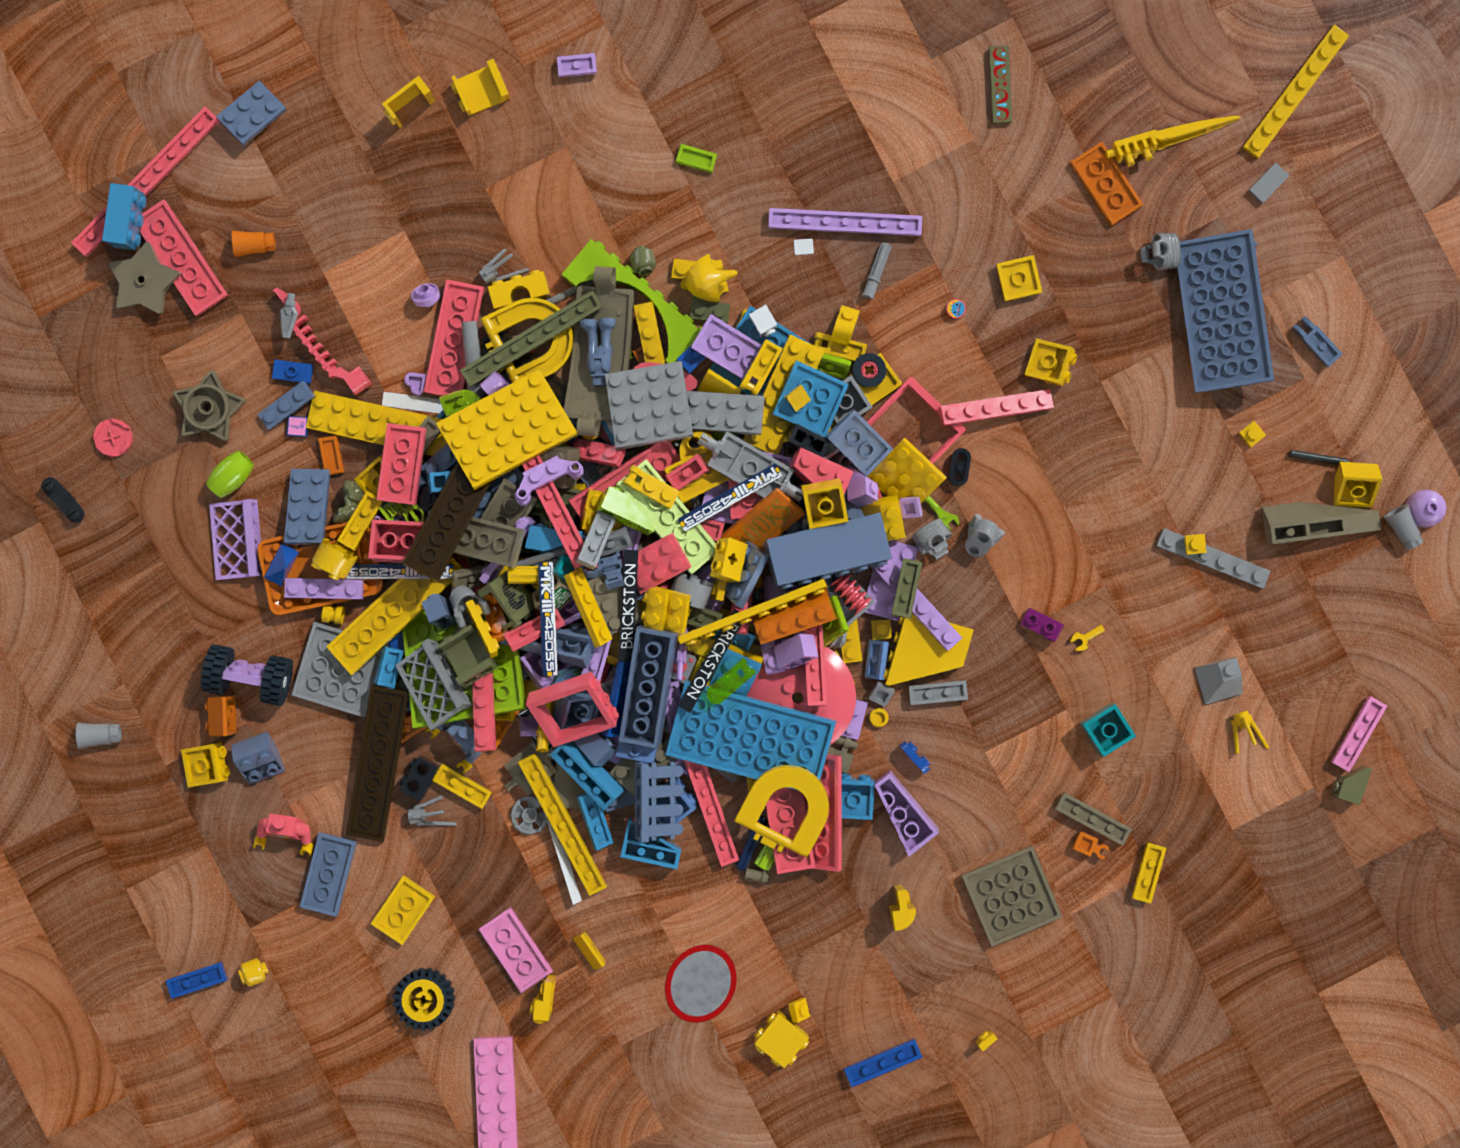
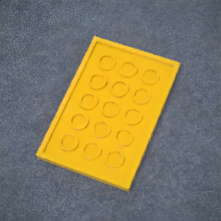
[436,369,578,490]

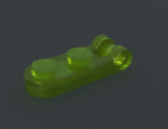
[707,657,756,704]

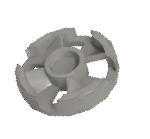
[511,796,547,835]

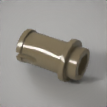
[745,868,769,884]

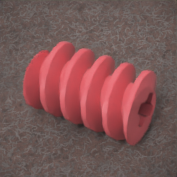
[830,573,871,616]

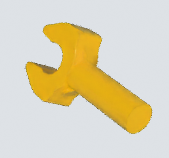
[1069,625,1105,651]

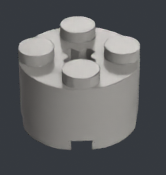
[671,572,714,609]

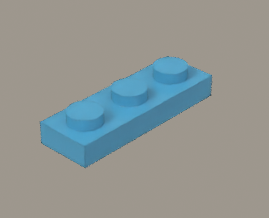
[576,792,614,851]

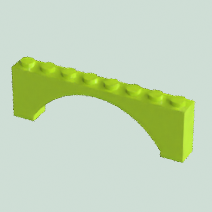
[562,239,702,370]

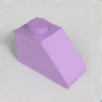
[846,466,878,507]

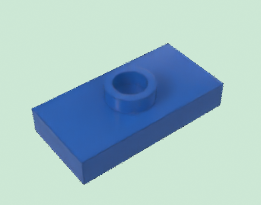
[272,359,314,384]

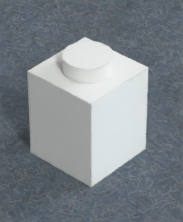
[749,305,777,337]

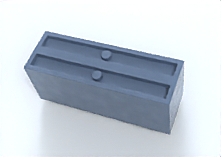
[762,513,892,591]

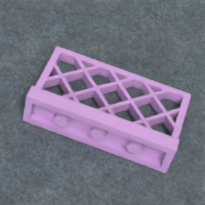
[209,499,263,580]

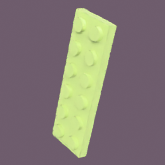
[615,459,716,575]

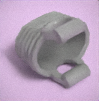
[1140,233,1181,270]
[965,514,1005,557]
[911,518,952,560]
[449,585,491,628]

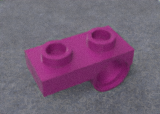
[1020,608,1064,642]

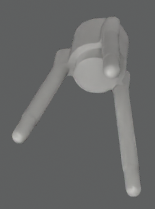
[479,249,529,284]
[408,796,457,826]

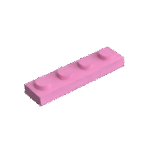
[1331,696,1387,772]

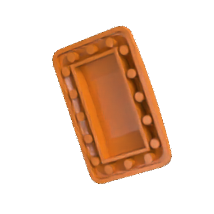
[258,522,383,615]

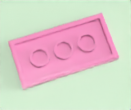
[478,907,553,993]

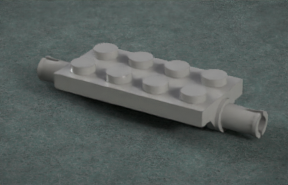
[697,431,803,502]

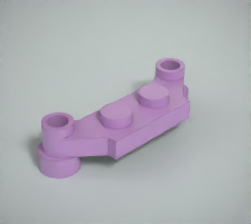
[515,455,584,506]

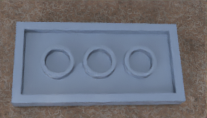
[284,469,330,545]
[300,832,357,917]

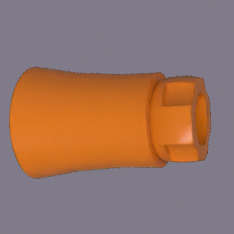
[232,230,276,257]

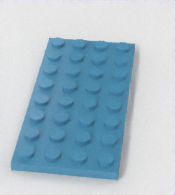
[666,680,836,791]

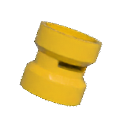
[321,604,345,625]

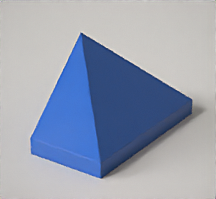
[264,543,299,586]

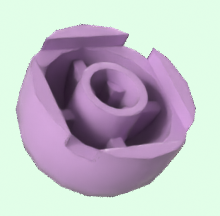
[1405,489,1447,528]

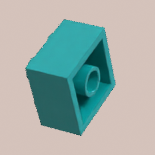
[1079,703,1136,757]

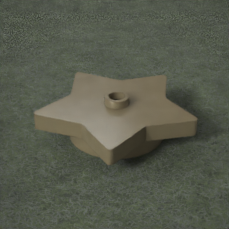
[109,242,181,314]
[173,370,247,441]

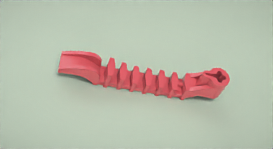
[273,288,372,395]

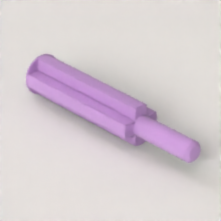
[674,626,688,681]

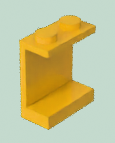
[451,59,511,116]
[382,75,436,128]

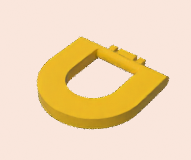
[480,298,573,383]
[734,765,829,858]

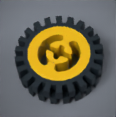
[393,968,455,1031]

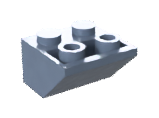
[231,732,285,785]

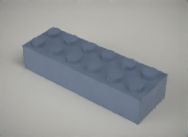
[619,624,679,749]

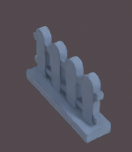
[635,761,683,843]

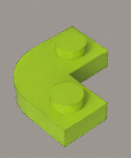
[439,390,481,416]

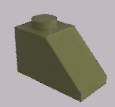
[1332,766,1372,805]

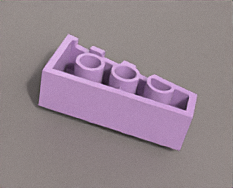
[875,770,939,856]

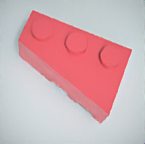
[789,448,854,494]

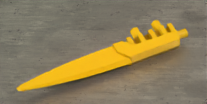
[1105,116,1241,167]

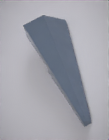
[499,626,595,669]

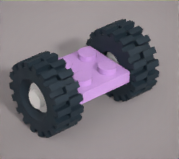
[200,644,293,706]

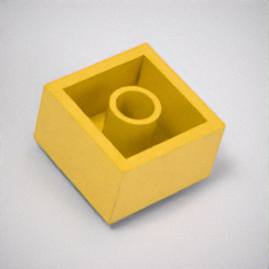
[801,478,849,529]

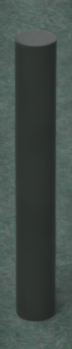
[1289,450,1348,465]

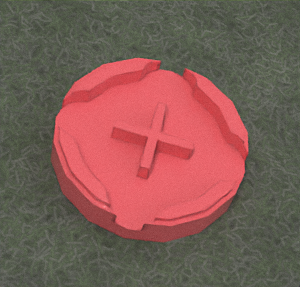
[93,418,133,457]

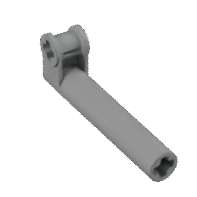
[461,321,485,399]

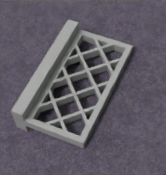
[395,639,472,730]

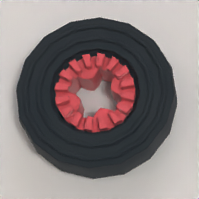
[852,353,887,388]

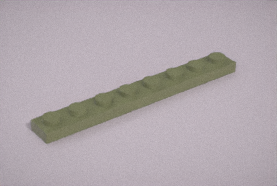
[460,290,603,387]

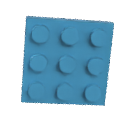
[772,360,849,438]

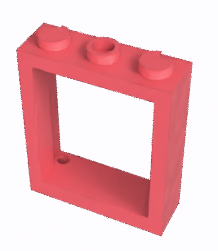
[526,672,619,747]

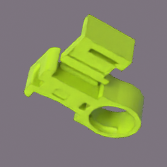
[379,502,426,522]

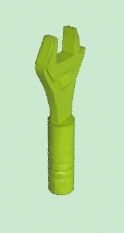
[924,496,959,531]

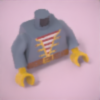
[425,720,481,774]

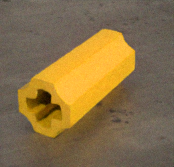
[508,566,539,584]

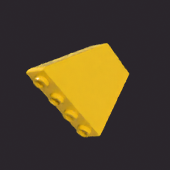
[884,613,974,686]

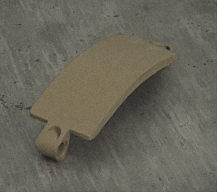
[564,266,634,437]

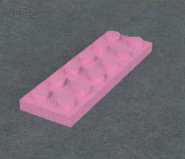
[473,1036,518,1148]

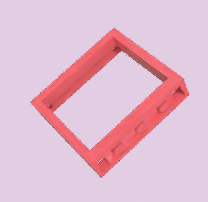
[867,376,966,464]

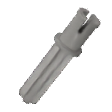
[862,243,892,299]

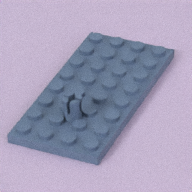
[1178,229,1274,393]

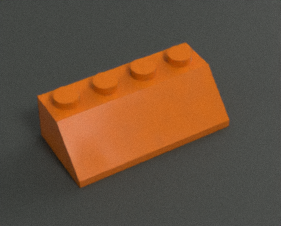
[752,588,837,644]

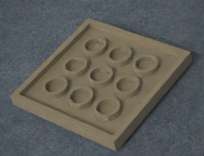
[961,845,1062,947]

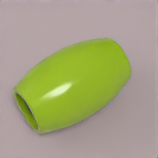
[206,450,254,498]

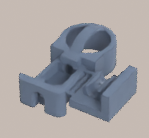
[581,551,625,590]

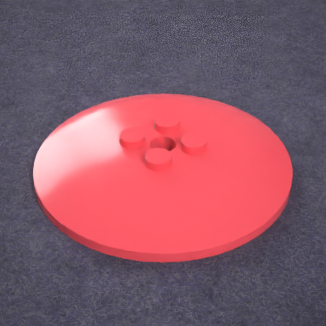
[747,647,856,745]

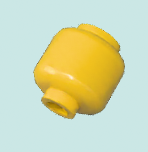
[238,958,268,987]

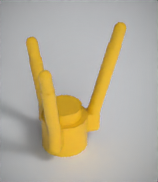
[1231,710,1269,754]

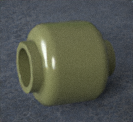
[630,246,656,276]

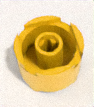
[311,538,358,580]

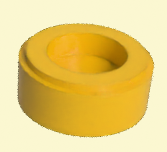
[869,708,889,727]

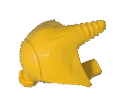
[681,254,738,302]

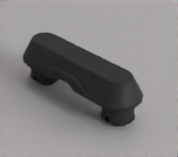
[41,477,85,523]

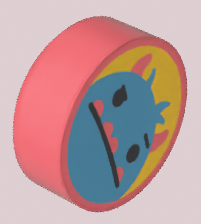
[946,299,966,319]

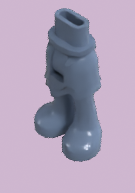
[580,318,616,386]

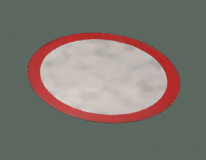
[665,945,737,1023]

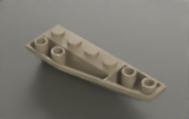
[1261,502,1381,545]

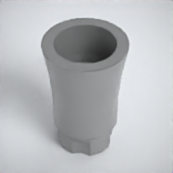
[1384,504,1423,550]
[76,722,122,749]

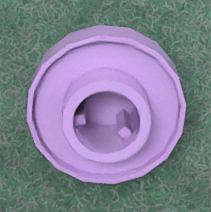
[411,283,440,307]

